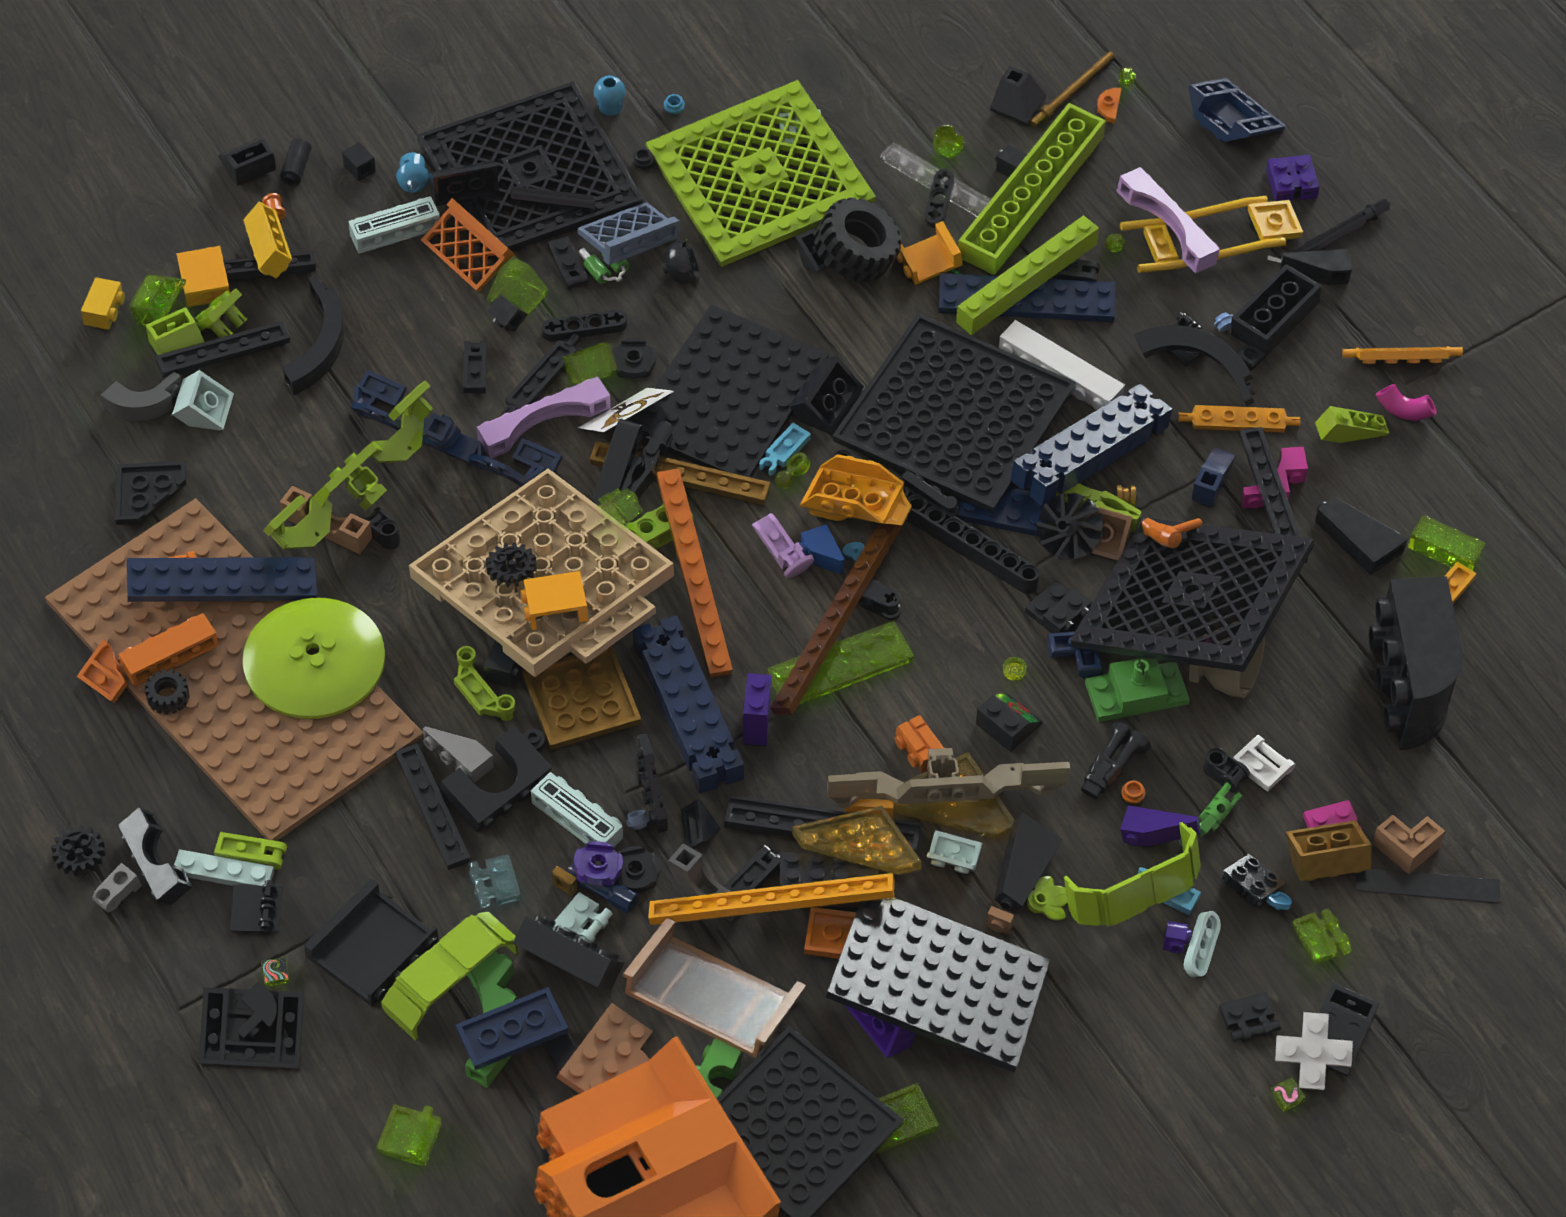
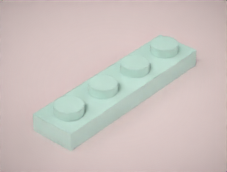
[174,849,275,886]

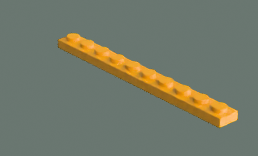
[649,873,894,925]

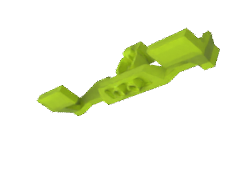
[263,381,433,550]

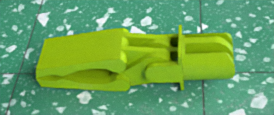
[1055,482,1141,533]

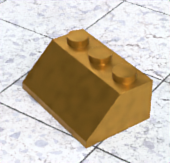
[1286,820,1371,881]

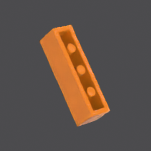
[118,613,219,687]

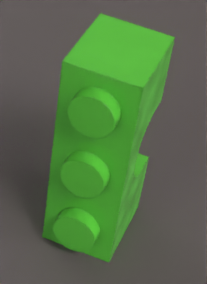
[696,1038,743,1098]

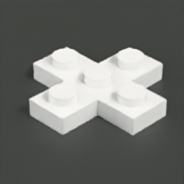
[1275,1012,1353,1090]

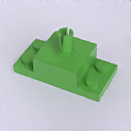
[1085,658,1190,722]

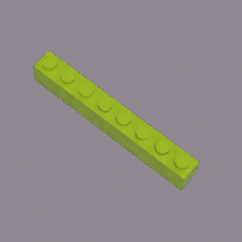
[956,215,1099,336]

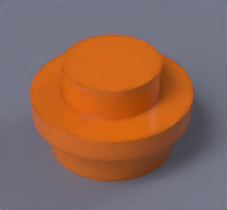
[1121,780,1145,804]

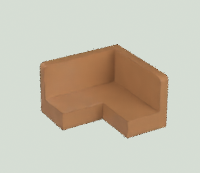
[1373,815,1445,874]

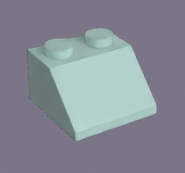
[172,370,234,431]

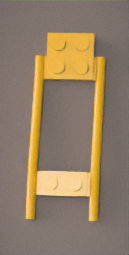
[1120,196,1303,273]

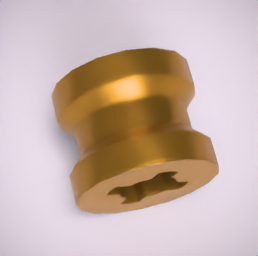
[1115,485,1136,507]

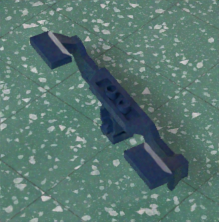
[351,370,563,487]

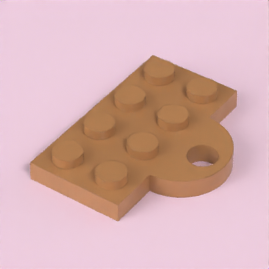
[556,1003,653,1094]

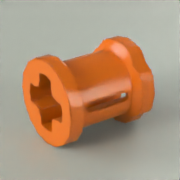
[262,193,286,221]

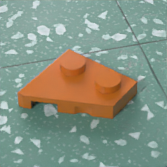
[77,639,128,703]

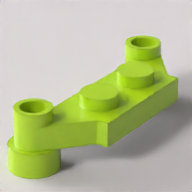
[453,646,516,721]

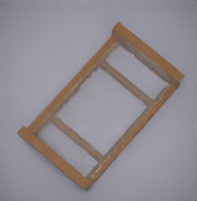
[623,918,806,1058]

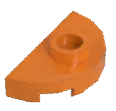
[1097,88,1121,124]

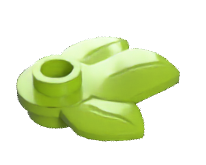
[1027,876,1068,920]

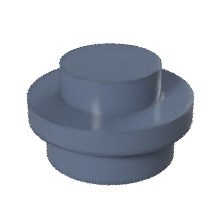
[626,810,651,830]

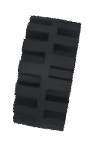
[145,669,190,715]

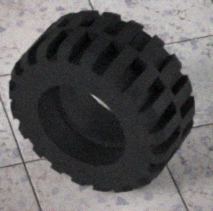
[814,198,901,283]

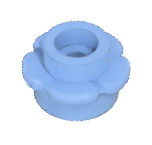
[1214,312,1234,332]

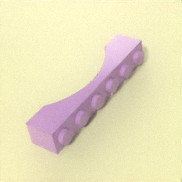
[1117,167,1220,273]
[477,376,611,459]

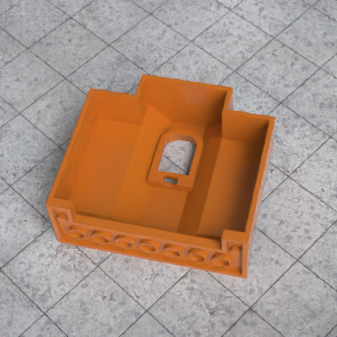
[534,1036,781,1217]

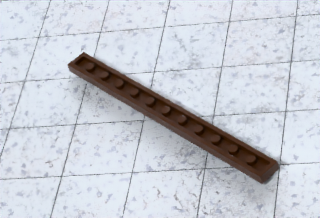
[770,515,908,715]

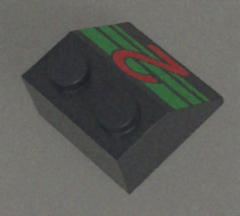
[976,693,1043,752]

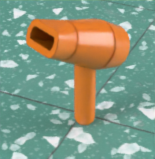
[1142,518,1202,548]

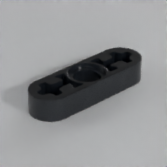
[925,169,954,228]

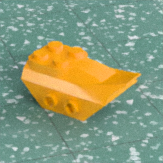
[799,454,912,525]

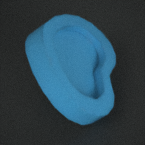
[842,542,865,563]
[1266,892,1292,910]

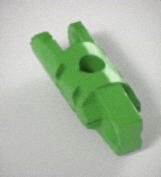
[1199,782,1242,837]

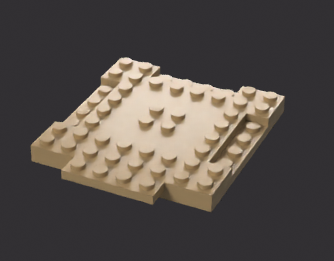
[409,469,674,677]

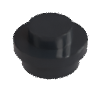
[632,148,654,168]

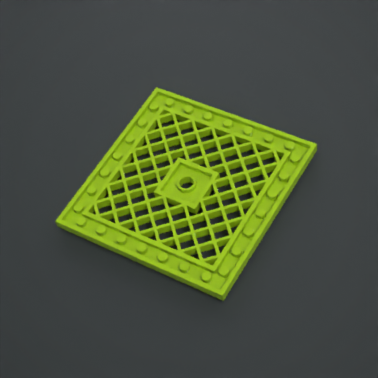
[646,80,876,267]

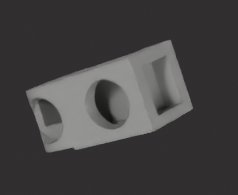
[92,863,142,912]

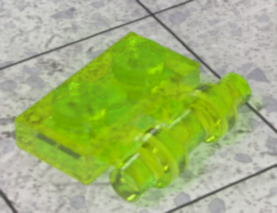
[1292,909,1352,965]

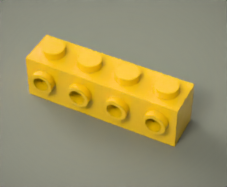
[243,201,292,279]

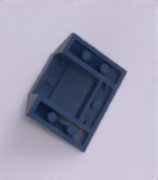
[1188,78,1286,142]

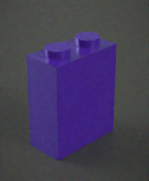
[743,673,771,746]

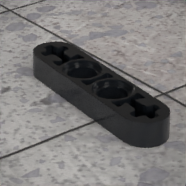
[542,310,627,341]

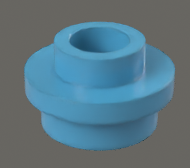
[664,94,685,114]

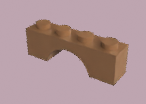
[280,486,372,554]

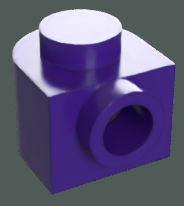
[1163,921,1191,953]

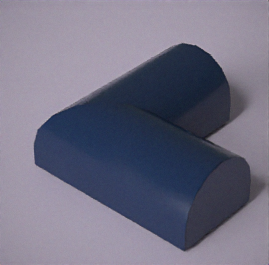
[1047,632,1102,679]

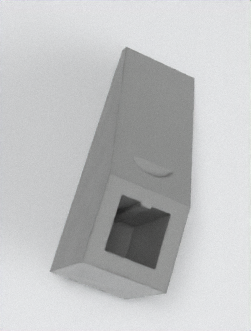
[423,726,494,783]

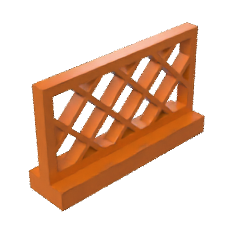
[421,198,516,292]

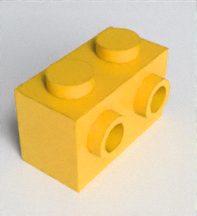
[81,277,125,330]

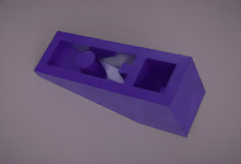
[1120,806,1201,847]

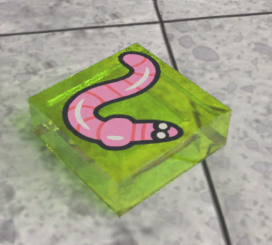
[1270,1078,1306,1112]

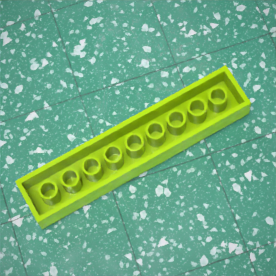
[958,103,1106,276]

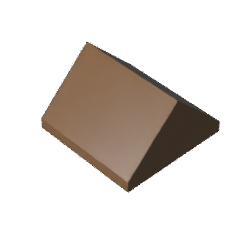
[1080,507,1133,560]

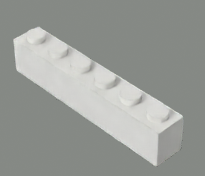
[999,320,1125,410]

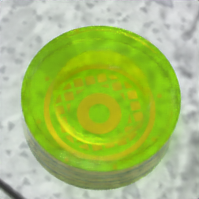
[1003,657,1027,681]

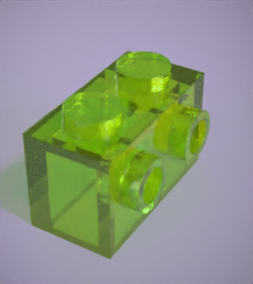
[562,342,617,384]
[597,488,643,525]

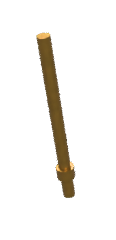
[1030,51,1115,127]

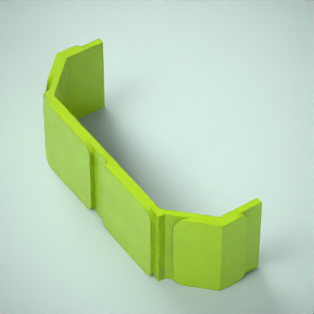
[1064,822,1201,927]
[381,912,519,1041]

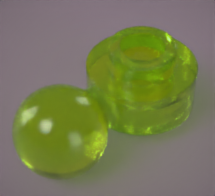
[775,453,811,489]

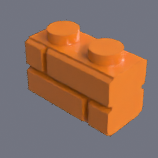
[894,715,944,773]

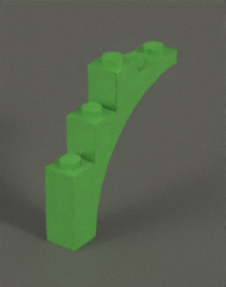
[465,952,517,1088]

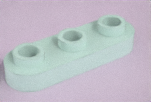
[1184,911,1221,978]

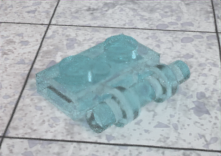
[469,854,521,907]

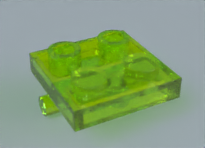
[376,1104,442,1166]

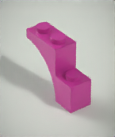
[1241,447,1308,508]

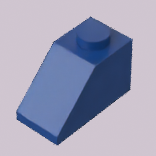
[799,524,845,574]

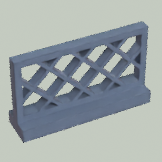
[578,202,679,265]

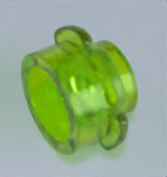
[1119,67,1136,87]
[1104,234,1126,252]

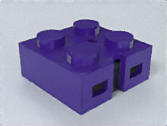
[1266,155,1320,201]

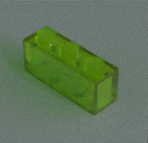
[1408,515,1486,571]

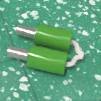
[579,241,630,284]

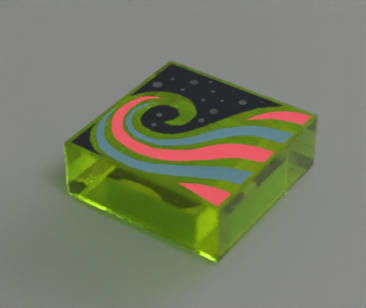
[261,957,290,987]

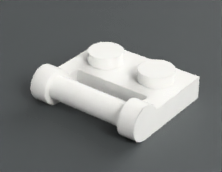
[1233,735,1296,792]

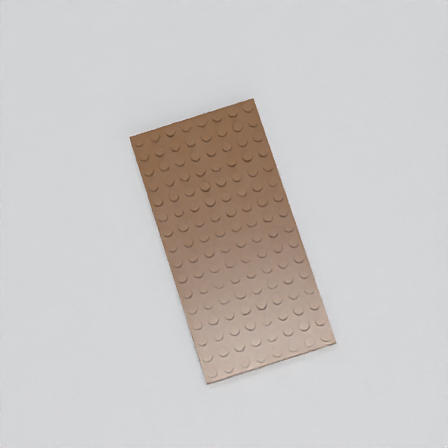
[45,498,424,841]

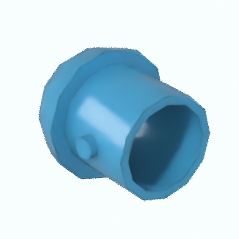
[594,76,626,116]
[396,152,429,193]

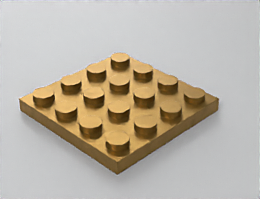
[522,646,641,750]

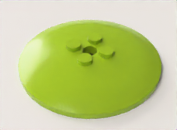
[243,598,385,719]

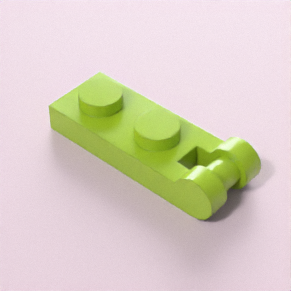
[214,832,287,870]

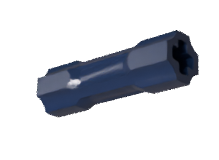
[567,861,638,913]

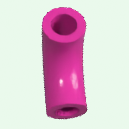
[1376,384,1437,421]

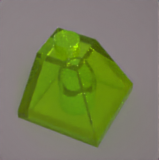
[487,256,549,314]

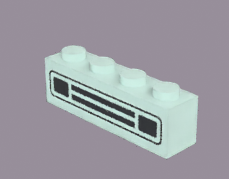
[348,196,441,254]
[531,772,623,847]

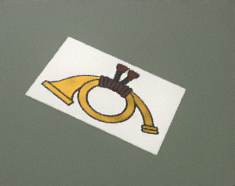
[578,387,674,432]

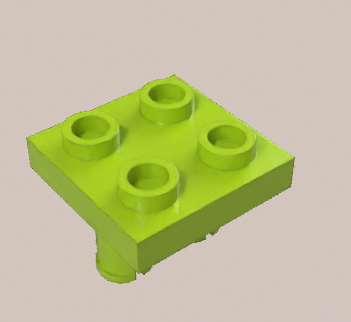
[195,289,247,338]

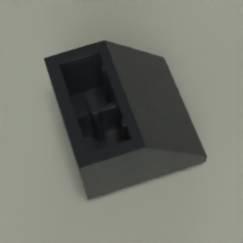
[218,139,276,186]

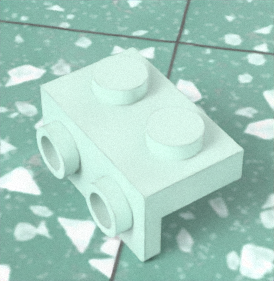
[926,830,982,874]

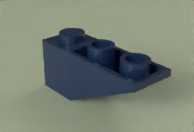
[1191,448,1236,507]

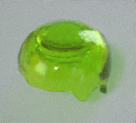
[933,125,965,158]

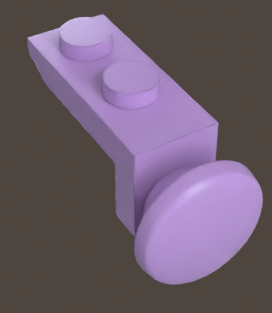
[752,513,814,578]

